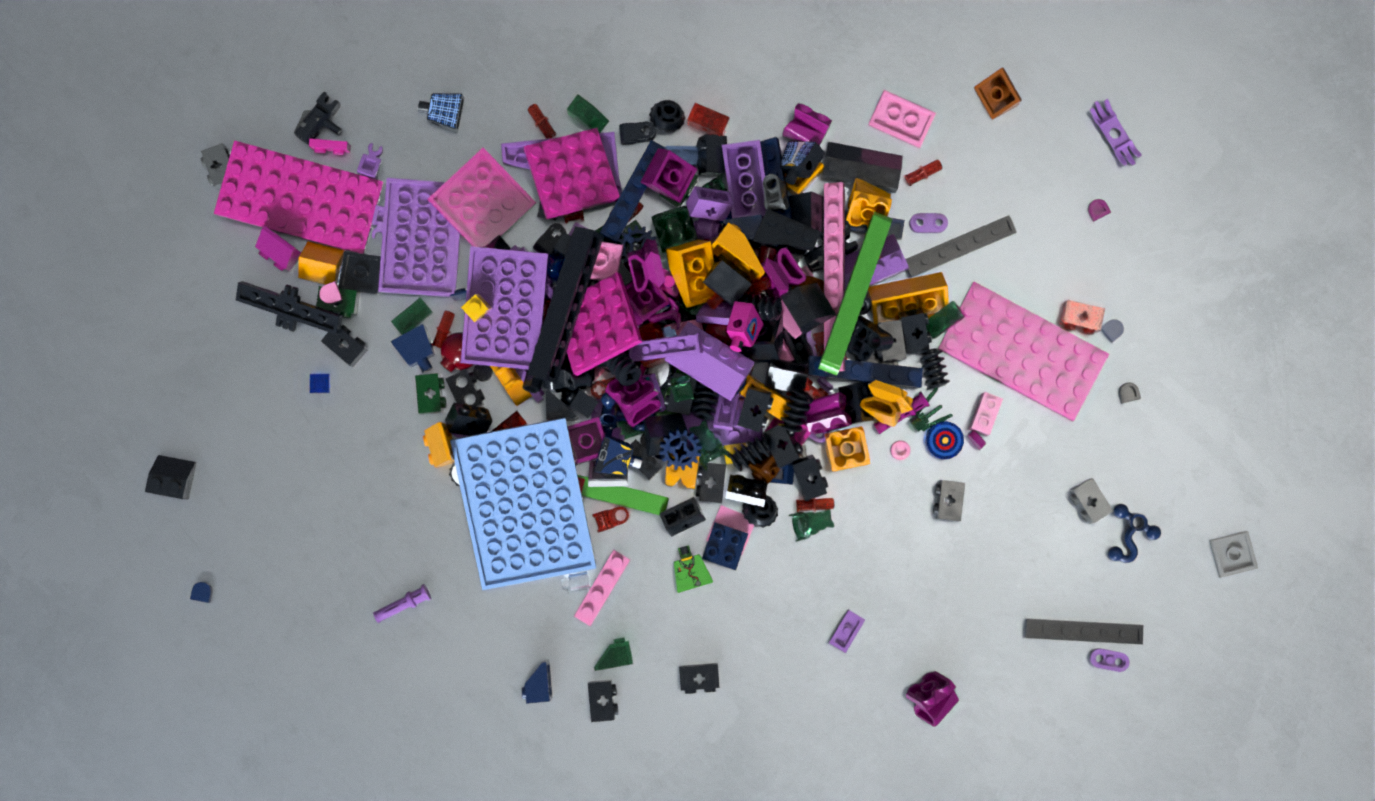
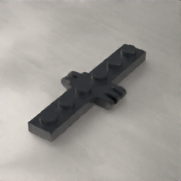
[235,281,343,335]

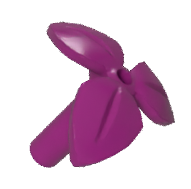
[648,297,681,330]

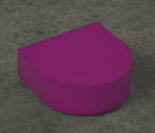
[1088,199,1111,222]
[967,431,986,450]

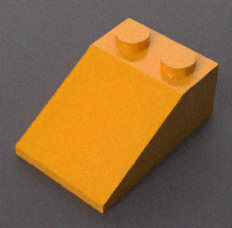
[711,222,765,284]
[666,240,720,308]
[423,422,455,468]

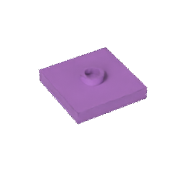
[696,301,733,325]

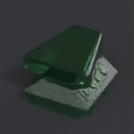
[651,206,698,253]

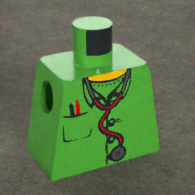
[674,545,713,593]

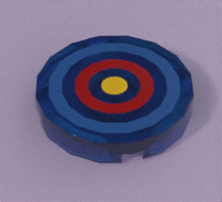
[925,421,964,459]

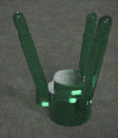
[909,388,953,432]

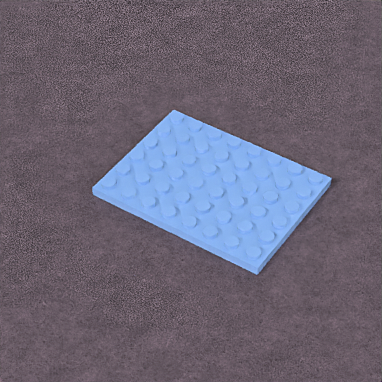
[450,417,596,590]

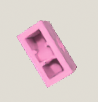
[969,392,1003,436]

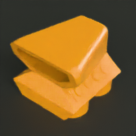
[845,178,892,227]
[860,380,913,427]
[824,426,870,472]
[665,452,700,489]

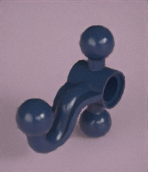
[600,392,656,435]
[1108,504,1161,563]

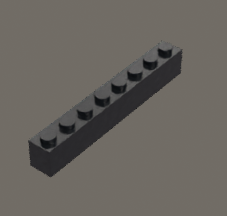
[527,226,604,384]

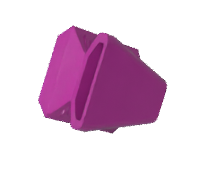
[782,103,832,146]
[627,239,666,292]
[758,248,806,302]
[605,373,661,427]
[806,392,852,434]
[906,671,959,727]

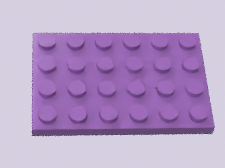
[378,178,460,297]
[461,246,549,370]

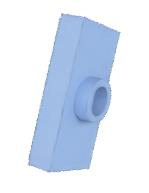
[665,146,698,166]

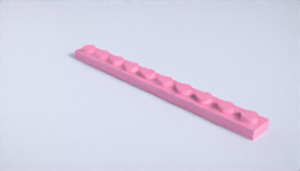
[824,182,845,372]

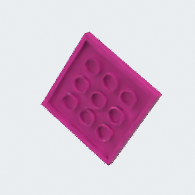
[524,128,620,219]
[428,148,536,247]
[567,272,643,376]

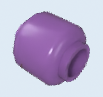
[693,218,722,240]

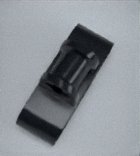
[847,315,893,362]
[544,361,595,390]

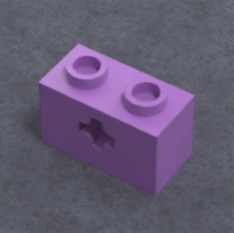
[686,186,734,221]

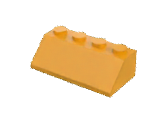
[868,272,950,325]

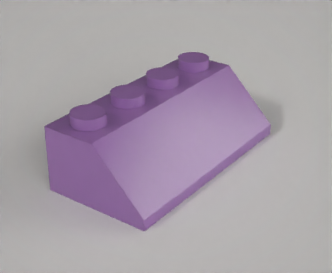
[722,140,767,219]
[845,234,909,290]
[665,321,755,401]
[682,398,763,448]

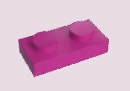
[309,139,351,155]

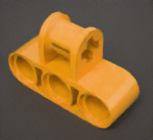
[490,366,532,406]

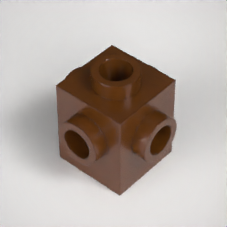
[749,454,780,484]

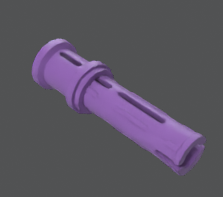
[373,584,432,623]

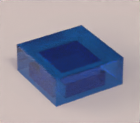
[310,374,330,394]

